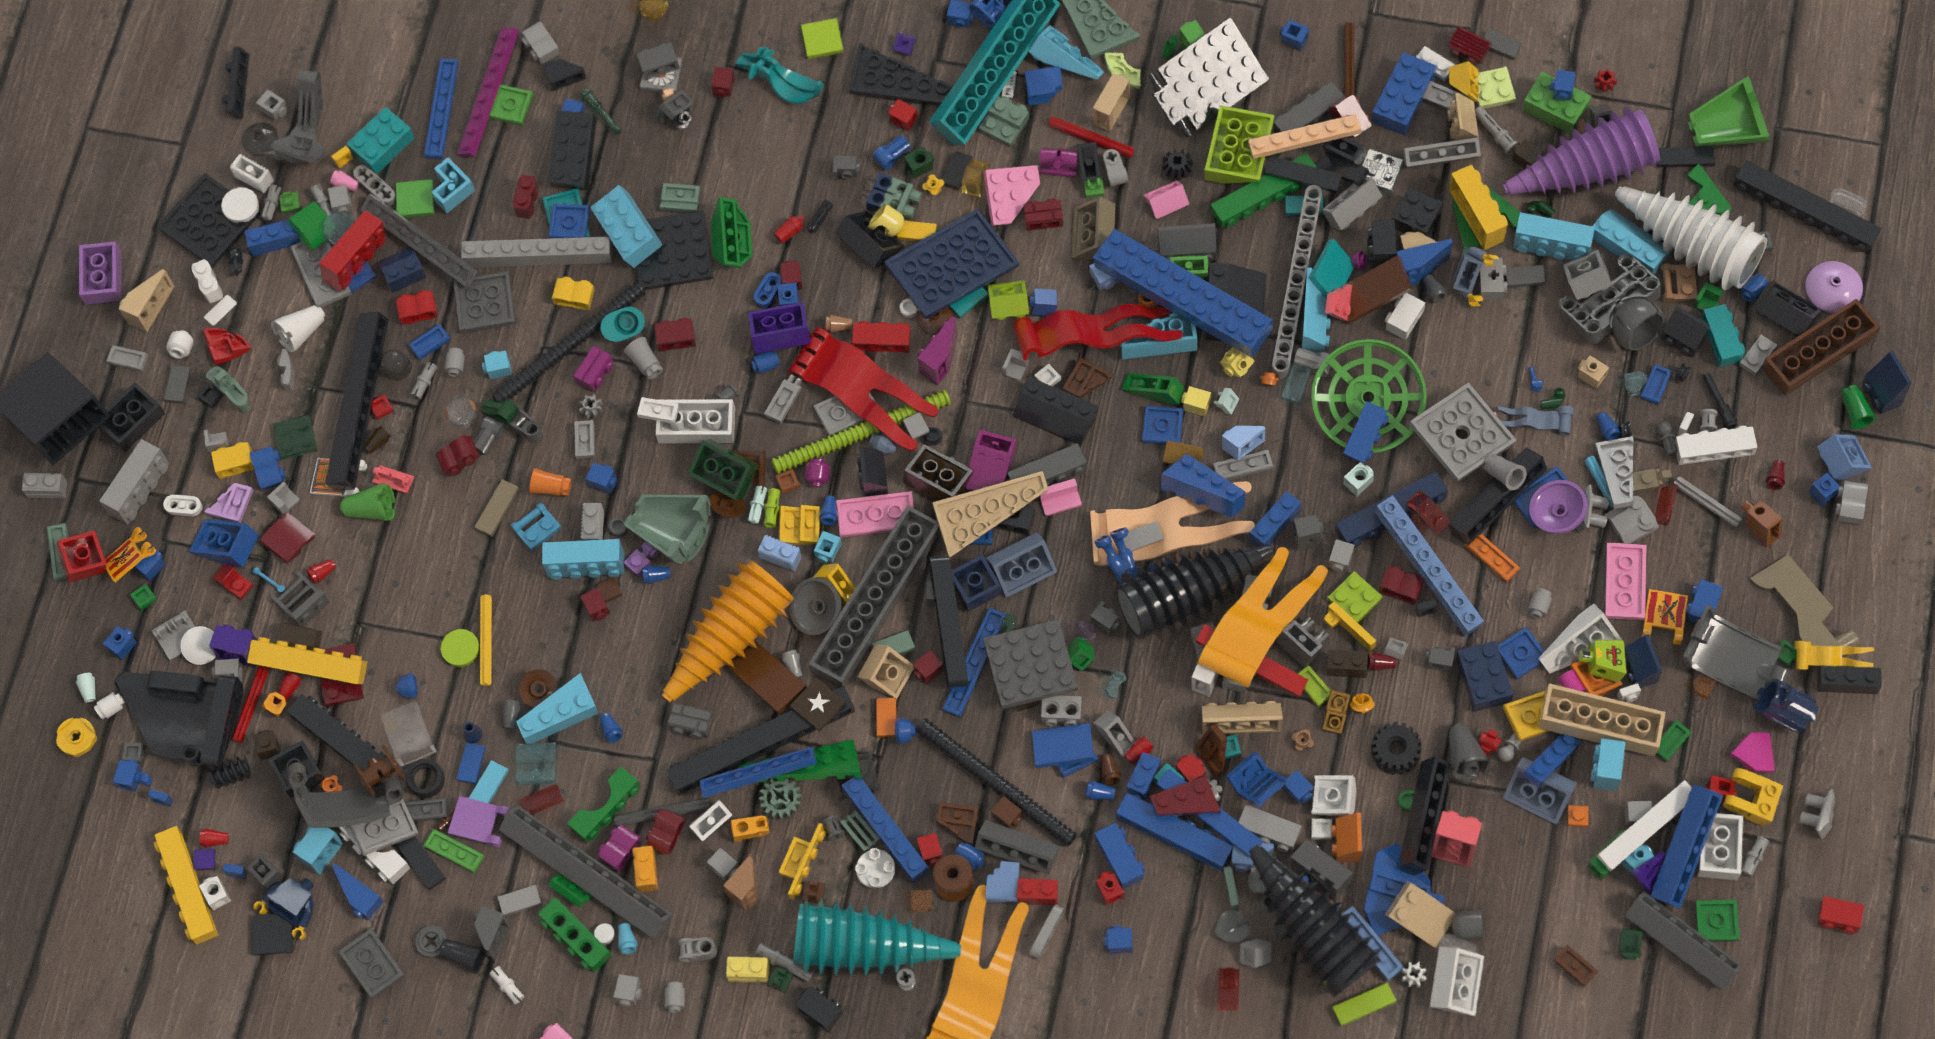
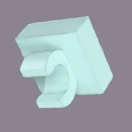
[1213,388,1239,415]

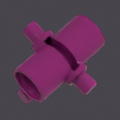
[1039,147,1079,177]

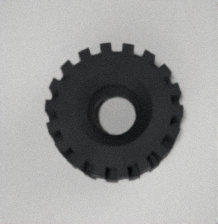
[1371,722,1422,775]

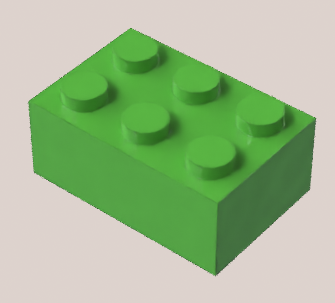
[1522,72,1591,135]

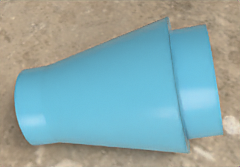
[618,923,638,954]

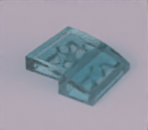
[516,742,556,785]

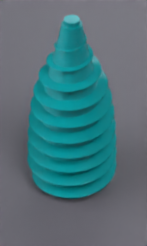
[793,897,961,976]

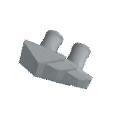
[1577,485,1609,533]
[1800,789,1835,840]

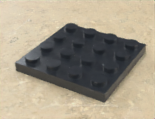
[156,173,261,268]
[637,210,714,291]

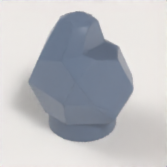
[869,433,896,456]

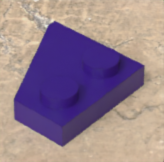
[1631,852,1667,895]

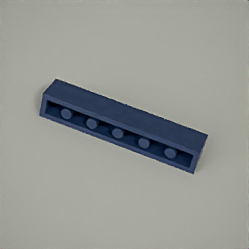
[1335,471,1448,548]

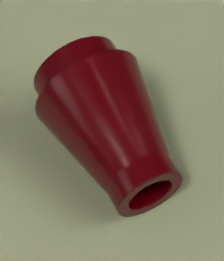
[1766,460,1785,490]
[1367,652,1397,671]

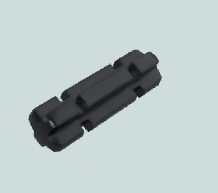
[807,200,833,233]

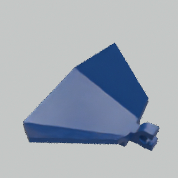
[1364,843,1445,936]

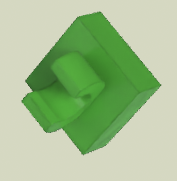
[1083,177,1104,199]
[279,191,301,214]

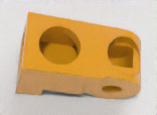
[731,816,770,843]

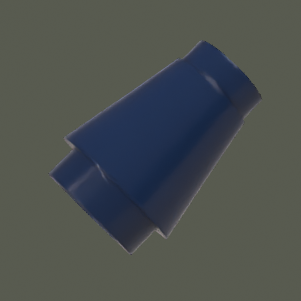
[463,722,483,744]

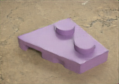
[205,483,254,523]

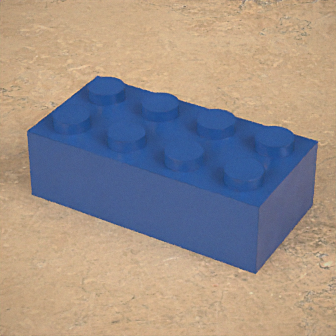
[1372,52,1437,136]

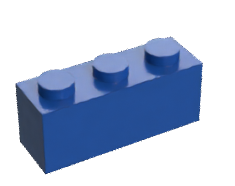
[245,219,301,256]
[1342,401,1389,464]
[1249,491,1301,546]
[1095,823,1145,889]

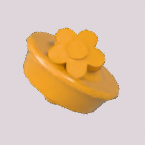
[1350,694,1375,714]

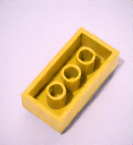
[1449,164,1508,250]

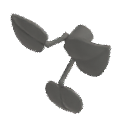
[1215,866,1293,943]

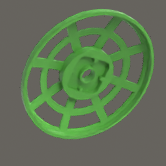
[1311,339,1427,453]

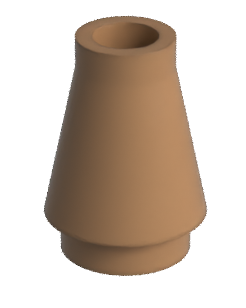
[825,314,852,333]

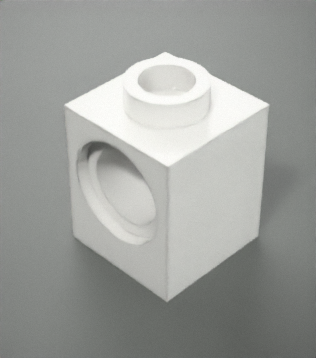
[199,876,231,910]

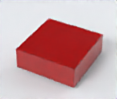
[371,394,394,420]

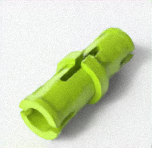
[763,488,781,528]

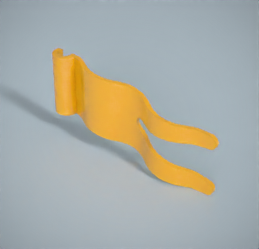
[1197,547,1328,688]
[926,885,1029,1039]

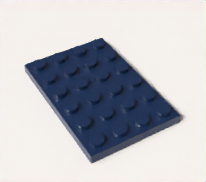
[884,209,1019,320]

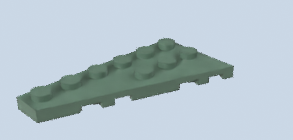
[1061,0,1141,59]

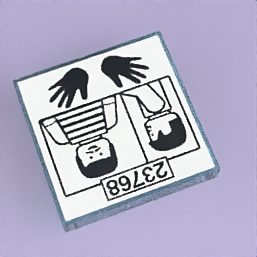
[1362,148,1404,193]

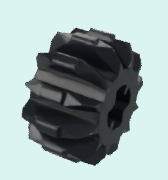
[1162,149,1193,181]

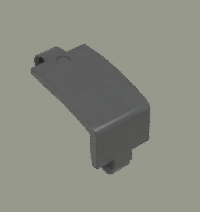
[1683,604,1792,700]
[288,762,404,828]

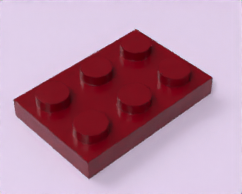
[320,643,364,707]

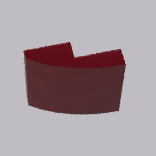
[260,512,315,564]

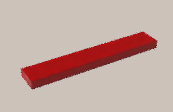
[1195,624,1308,698]

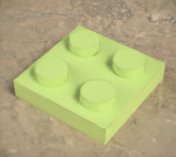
[1477,67,1516,109]

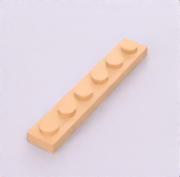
[1248,114,1361,159]

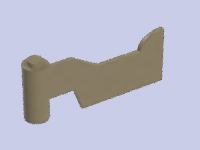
[1750,555,1860,669]

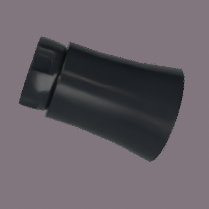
[439,939,486,974]

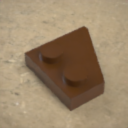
[1194,723,1227,777]

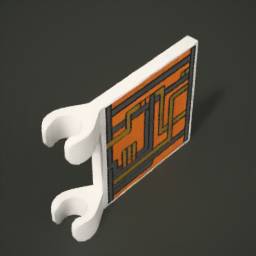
[310,458,367,497]

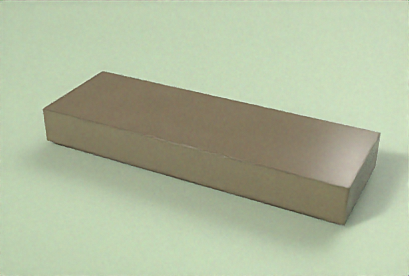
[475,480,519,537]

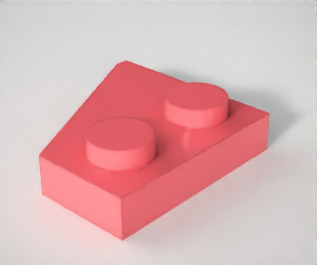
[1325,284,1352,321]

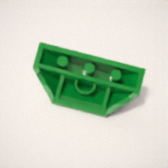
[711,197,753,268]

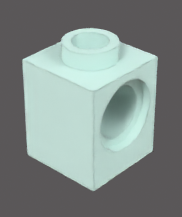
[1343,462,1374,496]

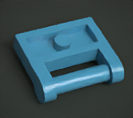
[510,502,562,551]

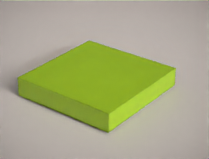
[801,18,843,59]

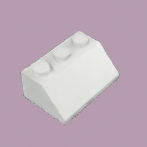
[1430,947,1484,1016]

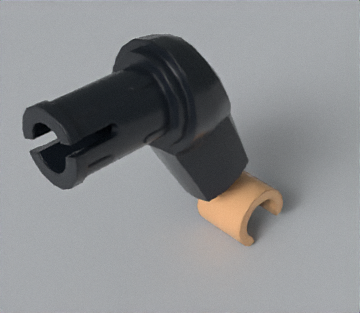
[662,89,692,129]

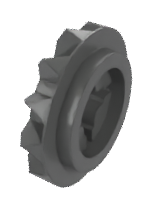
[416,926,447,958]

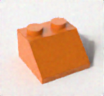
[1332,813,1362,863]

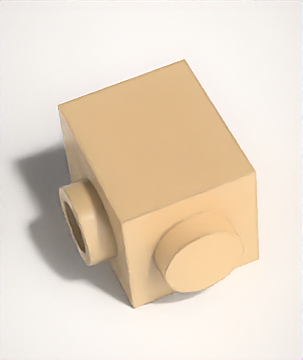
[1577,356,1609,389]

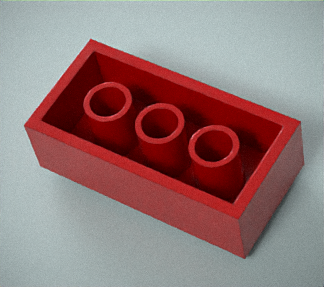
[319,210,386,292]

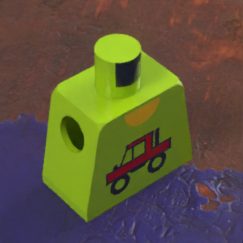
[1578,640,1626,682]

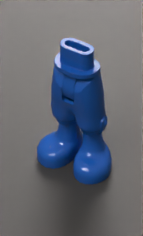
[1094,527,1137,584]

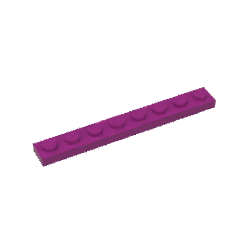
[457,27,519,158]

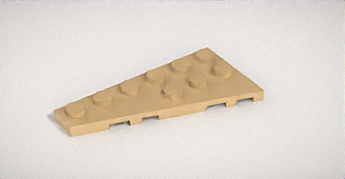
[932,471,1048,558]

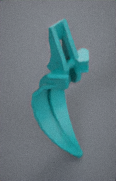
[734,47,823,104]

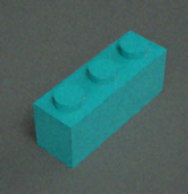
[1701,304,1745,367]

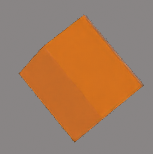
[1570,661,1623,697]

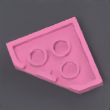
[983,165,1040,226]

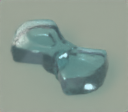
[1104,670,1126,698]

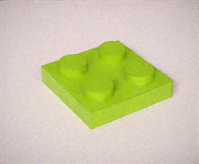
[1327,571,1383,623]

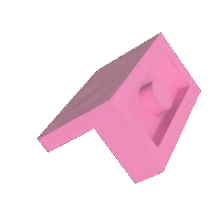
[1144,180,1189,219]
[1039,479,1082,516]

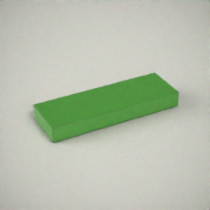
[423,829,485,873]

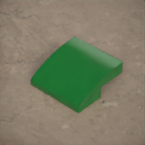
[288,201,338,251]

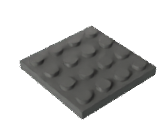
[983,619,1078,709]

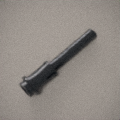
[1703,373,1738,430]

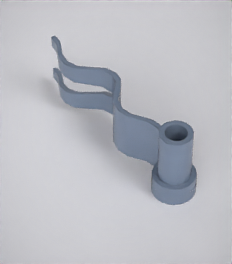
[1498,406,1574,436]

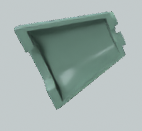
[624,494,711,564]

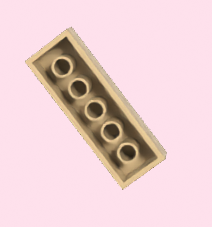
[1538,684,1666,756]

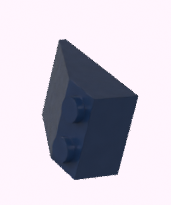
[1862,351,1912,414]

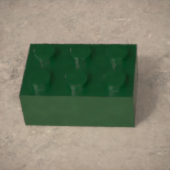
[687,439,759,500]

